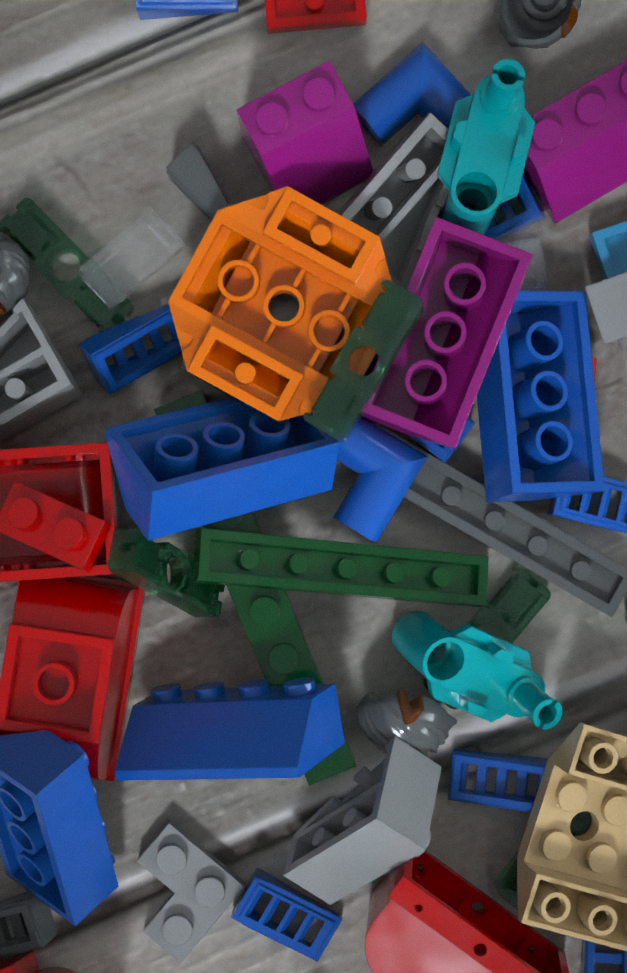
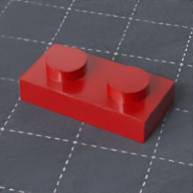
[265,0,367,34]
[0,481,112,573]

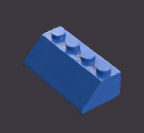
[477,291,605,502]
[105,397,340,541]
[114,677,345,781]
[0,730,119,926]

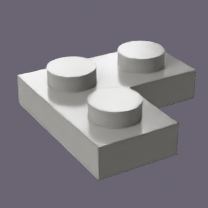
[137,819,246,963]

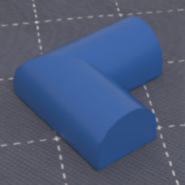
[353,41,471,147]
[328,405,428,543]

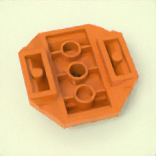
[168,186,399,422]

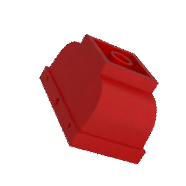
[0,442,121,582]
[0,575,147,782]
[365,850,569,973]

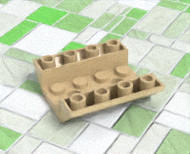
[517,722,627,951]

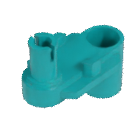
[437,59,535,235]
[391,611,562,730]

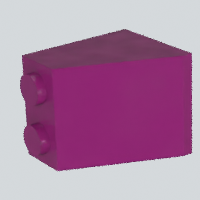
[236,60,373,204]

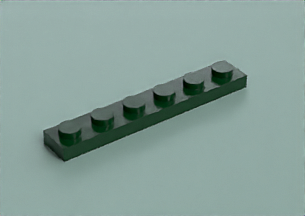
[193,528,488,607]

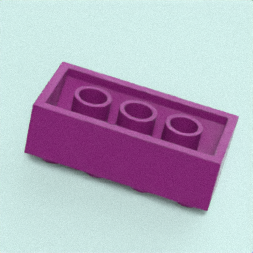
[524,60,627,224]
[358,217,533,449]

